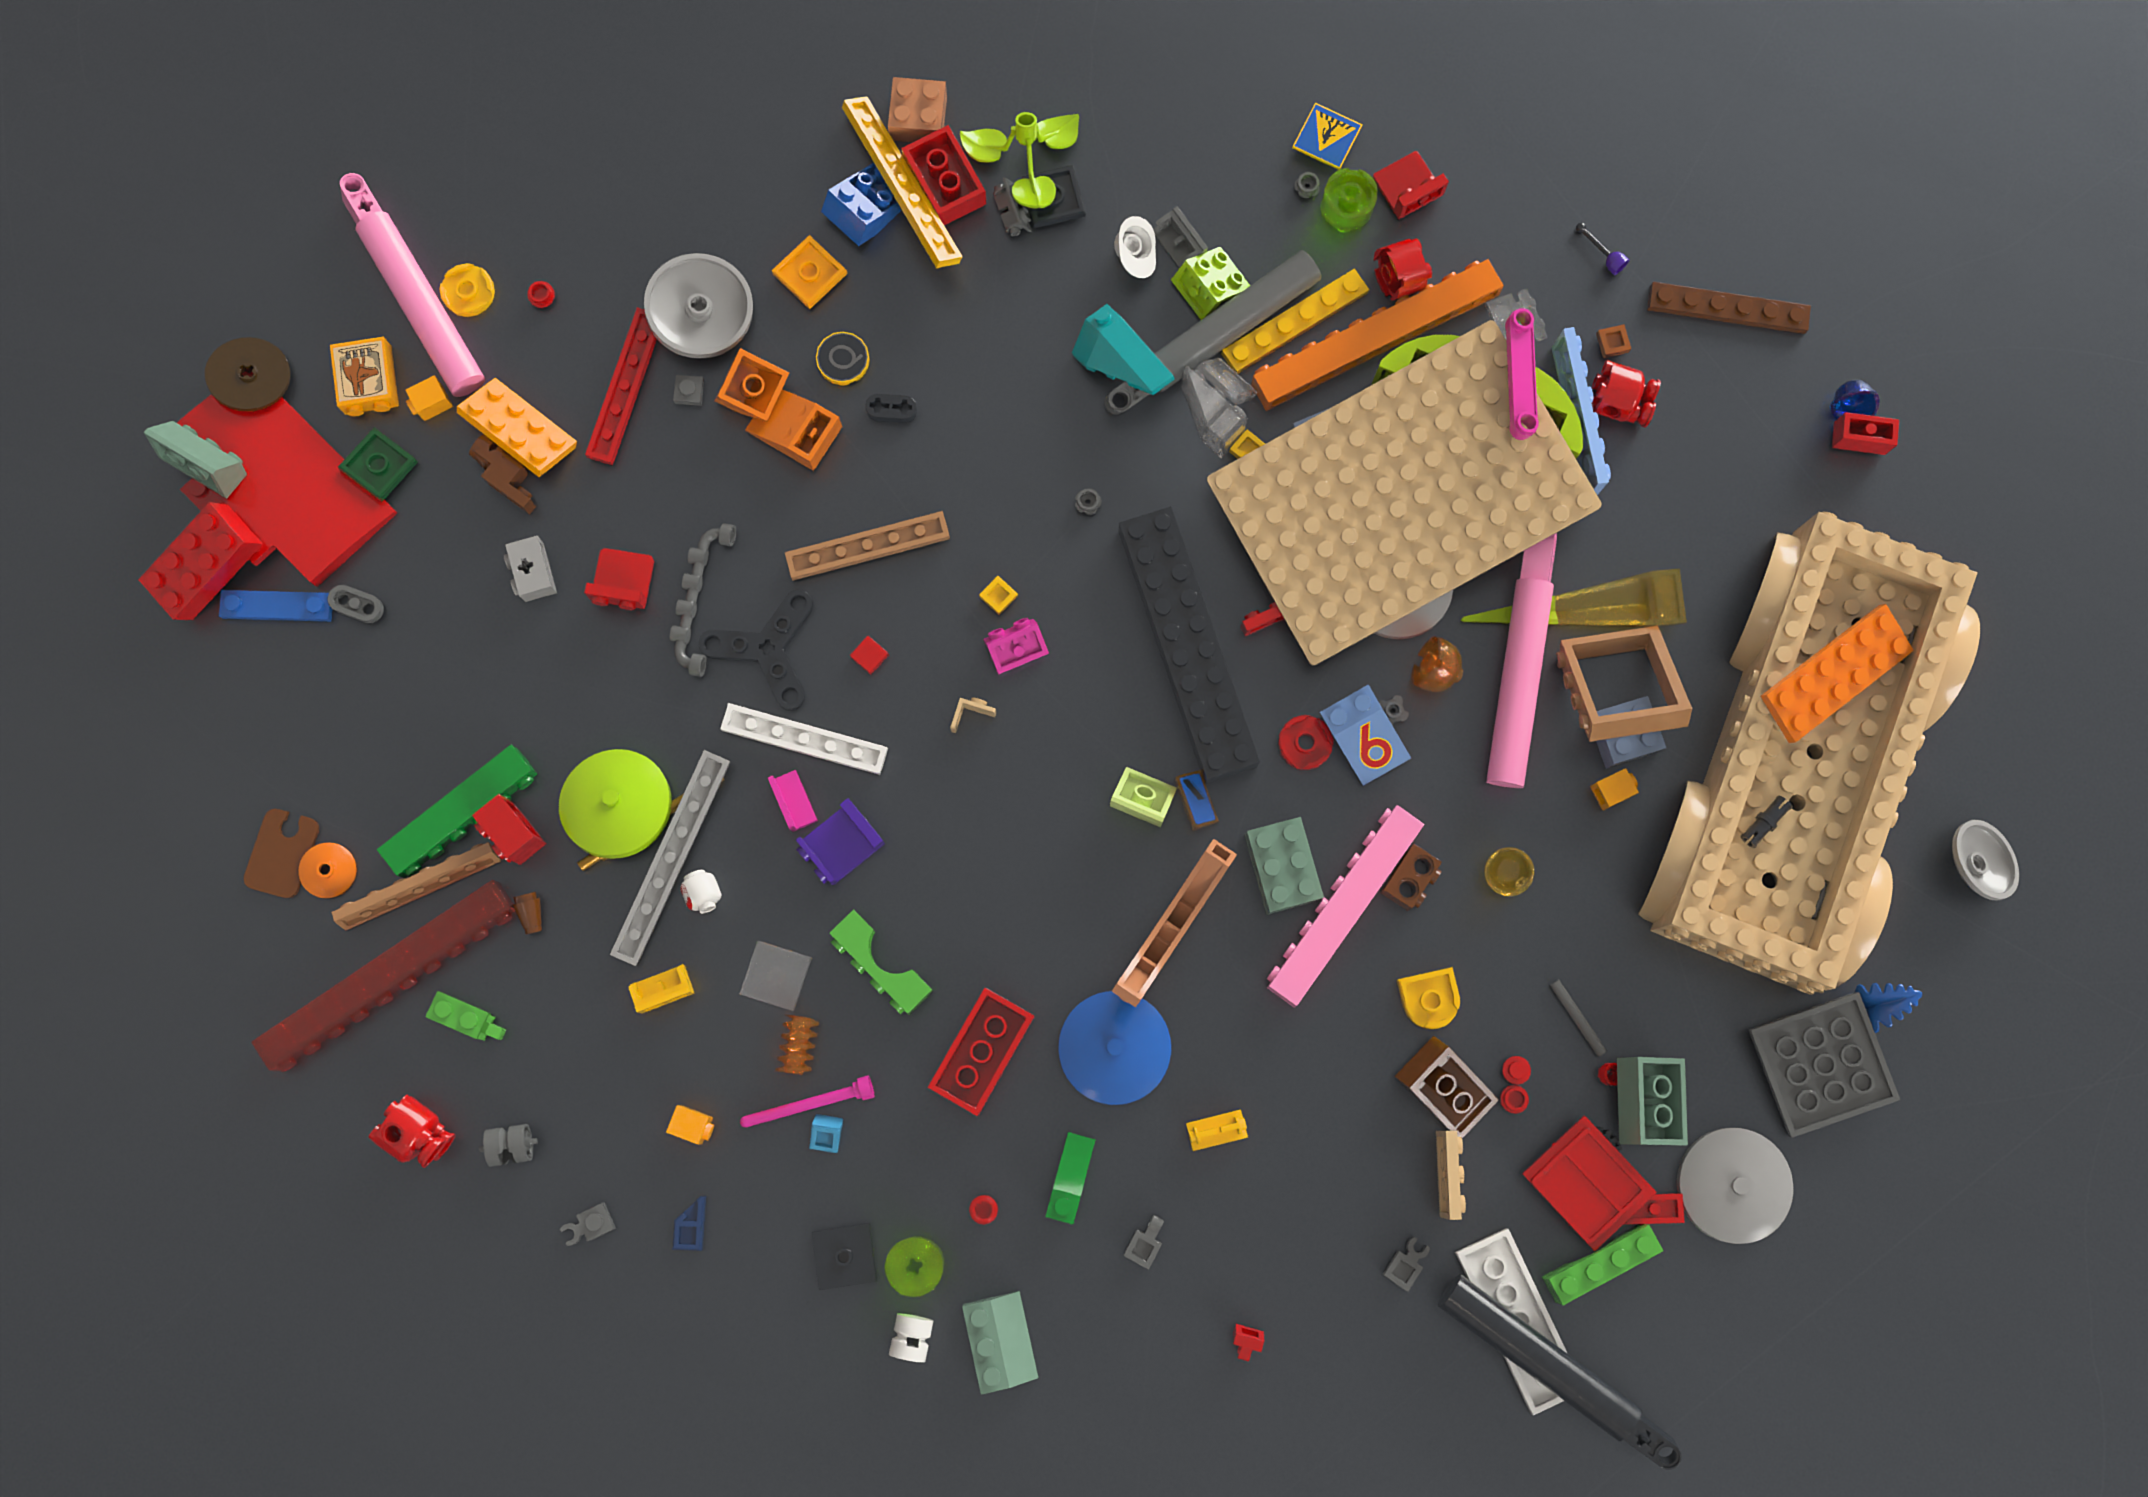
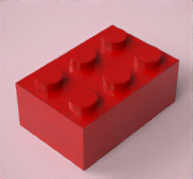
[901,125,986,225]

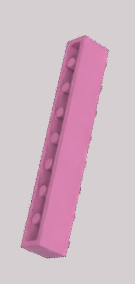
[1267,805,1425,1007]

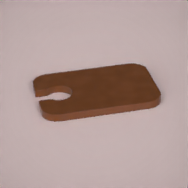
[244,809,319,898]

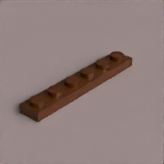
[1647,282,1811,334]

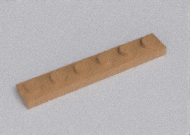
[785,511,950,581]
[331,842,501,931]

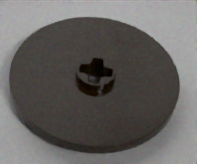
[205,337,291,411]

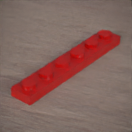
[585,307,657,465]

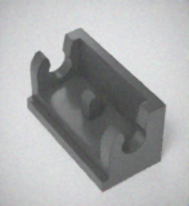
[1153,206,1208,268]

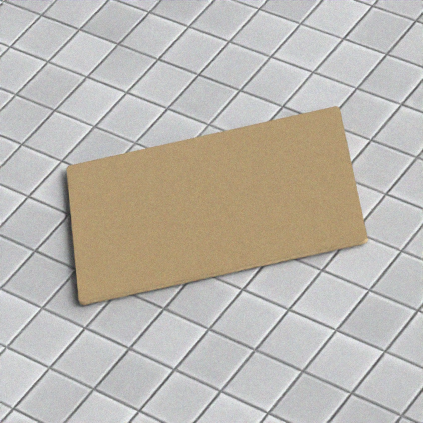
[1207,320,1602,665]

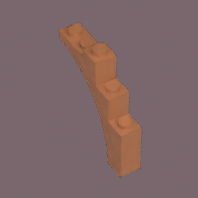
[1112,839,1237,1008]

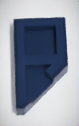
[672,1196,706,1251]

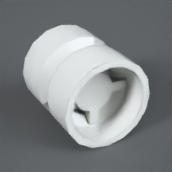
[889,1313,933,1362]

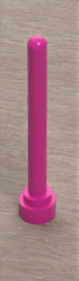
[740,1075,875,1127]

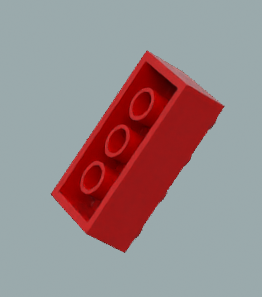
[138,503,263,620]
[928,988,1034,1116]

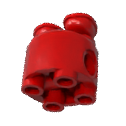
[1591,360,1661,428]
[369,1095,455,1168]

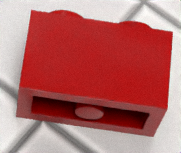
[1832,412,1899,455]

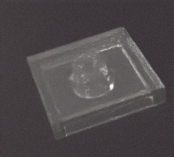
[1196,358,1257,405]
[740,940,812,1011]

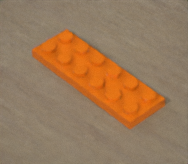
[1760,604,1914,743]

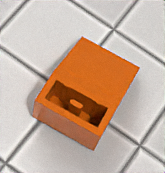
[745,389,842,471]

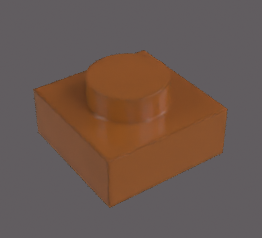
[1596,324,1631,358]

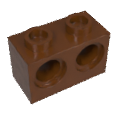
[1380,844,1442,911]

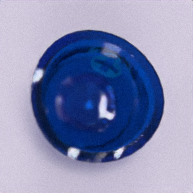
[1830,380,1880,419]

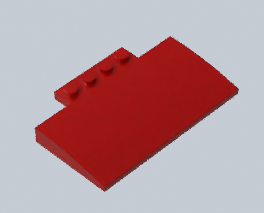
[177,371,397,587]

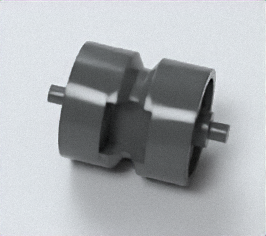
[479,1124,538,1167]

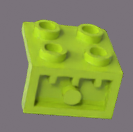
[1171,247,1250,320]

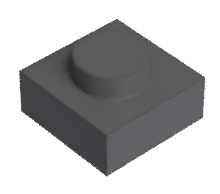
[673,375,704,406]

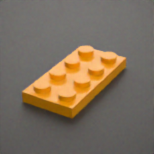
[457,378,577,477]

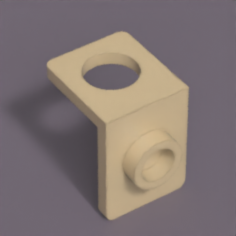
[951,698,996,733]

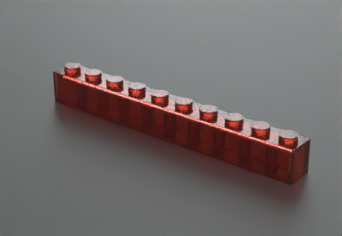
[252,880,515,1072]

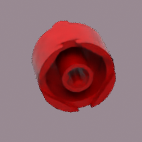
[1374,238,1432,300]

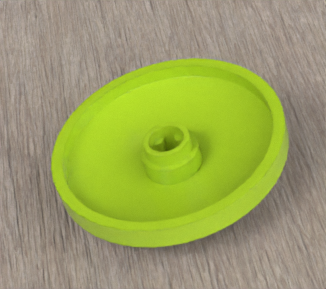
[559,749,672,859]

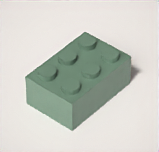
[1244,817,1324,915]
[1617,1057,1688,1145]

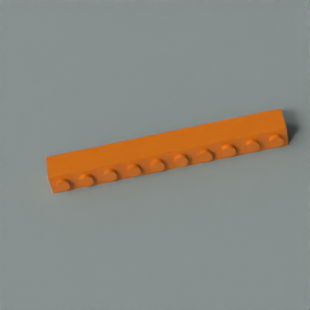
[1251,259,1504,411]

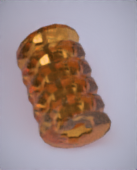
[775,1014,819,1075]

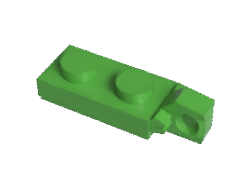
[425,991,506,1041]

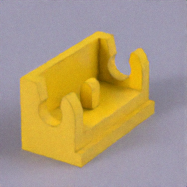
[629,964,695,1014]

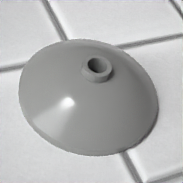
[1952,820,2019,901]

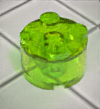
[1321,168,1377,233]
[885,1236,945,1297]

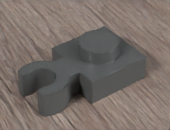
[560,1202,616,1246]
[1382,1237,1430,1292]

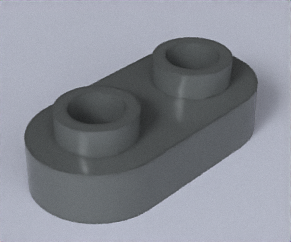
[328,585,384,623]

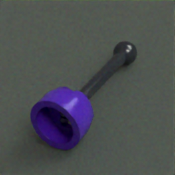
[1576,223,1630,276]

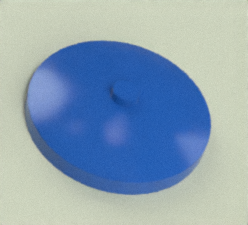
[1059,991,1171,1105]

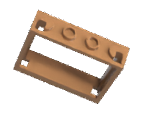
[1556,626,1692,742]

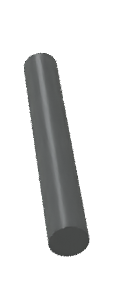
[1550,980,1607,1057]

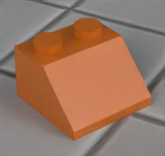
[715,348,789,422]

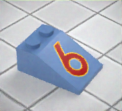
[1320,685,1411,786]

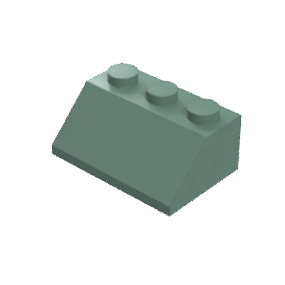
[143,421,247,499]
[962,1291,1038,1395]

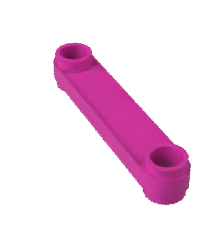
[1505,308,1539,440]

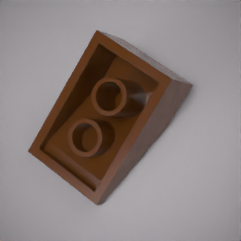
[1395,1036,1499,1138]

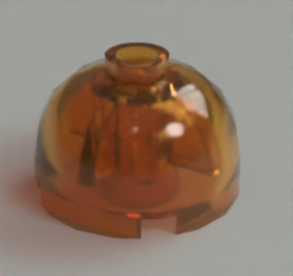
[1411,636,1463,692]

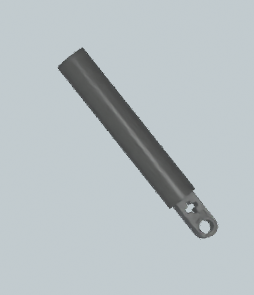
[1104,250,1321,415]

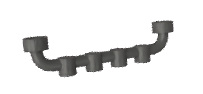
[670,523,736,677]

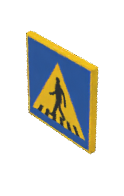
[1292,103,1362,170]

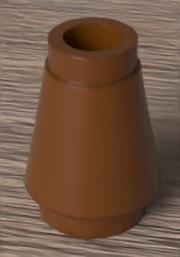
[513,892,542,934]

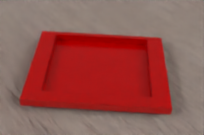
[1522,1115,1657,1251]

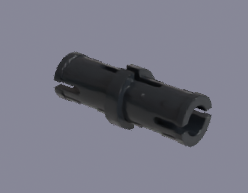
[1740,795,1792,848]

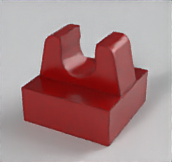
[1233,1324,1264,1361]

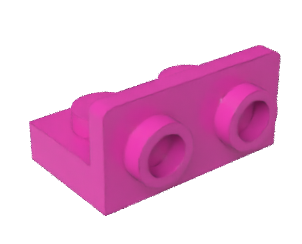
[983,618,1049,674]

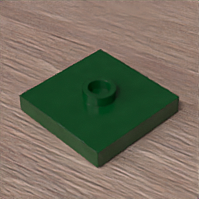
[338,427,418,502]

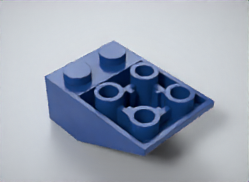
[821,162,902,246]

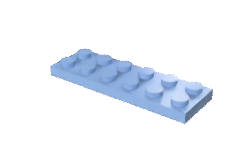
[1552,327,1611,495]

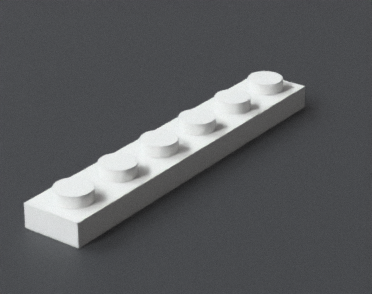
[720,703,888,775]

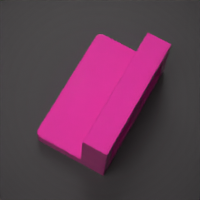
[768,770,818,832]

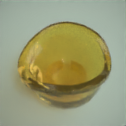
[1485,847,1535,896]

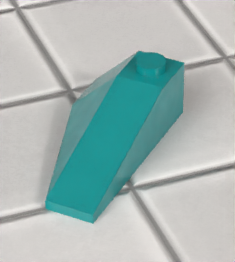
[1072,304,1175,395]

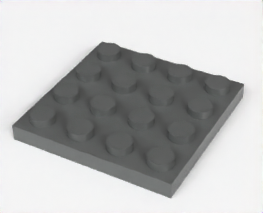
[1748,992,1900,1138]

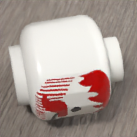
[680,870,722,914]

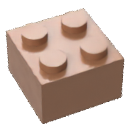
[888,77,947,142]

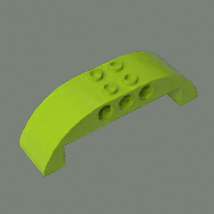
[1372,335,1583,459]

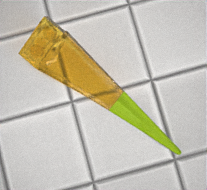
[1460,569,1687,627]

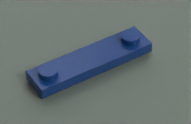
[219,590,332,622]

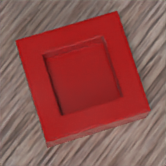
[850,636,889,675]

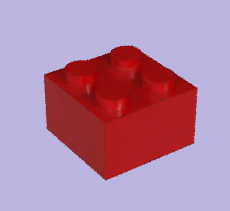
[472,794,546,865]

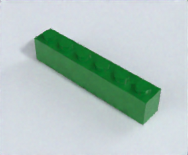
[377,744,538,878]

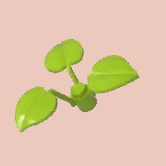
[960,112,1079,208]

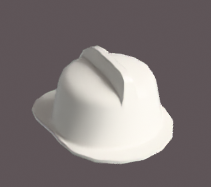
[1114,216,1156,278]

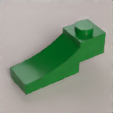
[1045,1132,1095,1224]

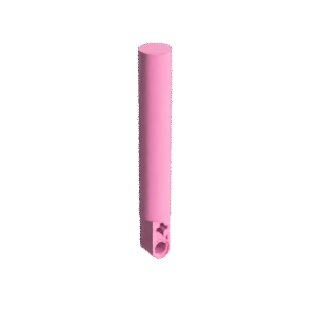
[340,173,485,397]
[1486,533,1557,788]

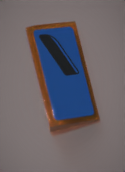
[1174,770,1219,831]

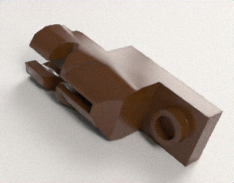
[469,434,537,515]

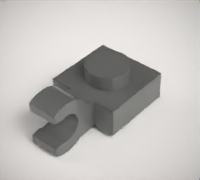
[1123,1215,1164,1270]

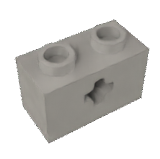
[504,536,557,602]

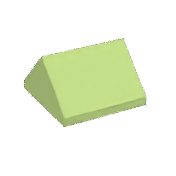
[1110,767,1177,827]

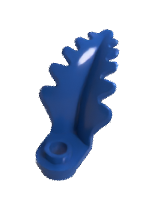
[1855,983,1922,1033]

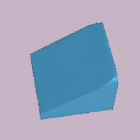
[809,1114,843,1153]

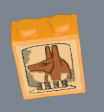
[330,336,399,416]

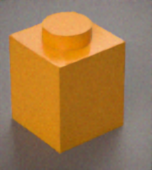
[406,375,454,421]
[1590,768,1639,811]
[666,1105,714,1145]

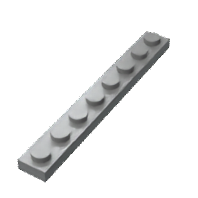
[610,750,730,966]

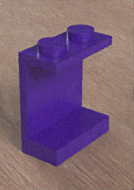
[796,798,885,886]

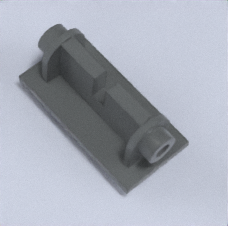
[993,177,1032,236]

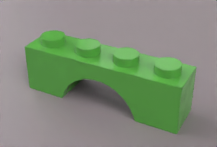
[830,909,933,1015]
[1542,1224,1663,1305]

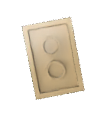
[1436,1131,1466,1220]

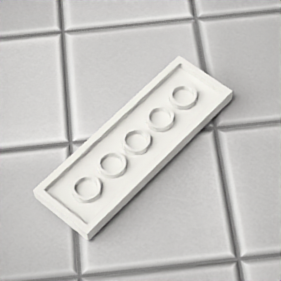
[1455,1228,1567,1415]

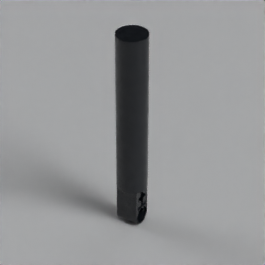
[1438,1274,1682,1470]

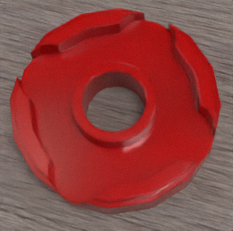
[1278,715,1333,770]

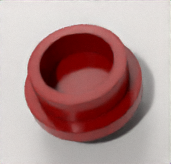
[527,281,555,308]
[1502,1056,1531,1085]
[1500,1085,1529,1114]
[969,1195,998,1224]

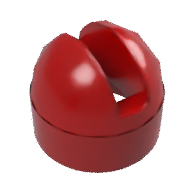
[1598,1063,1618,1086]

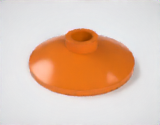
[299,843,357,898]

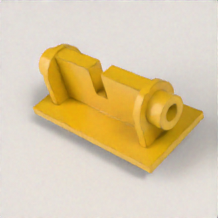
[1186,1110,1248,1151]

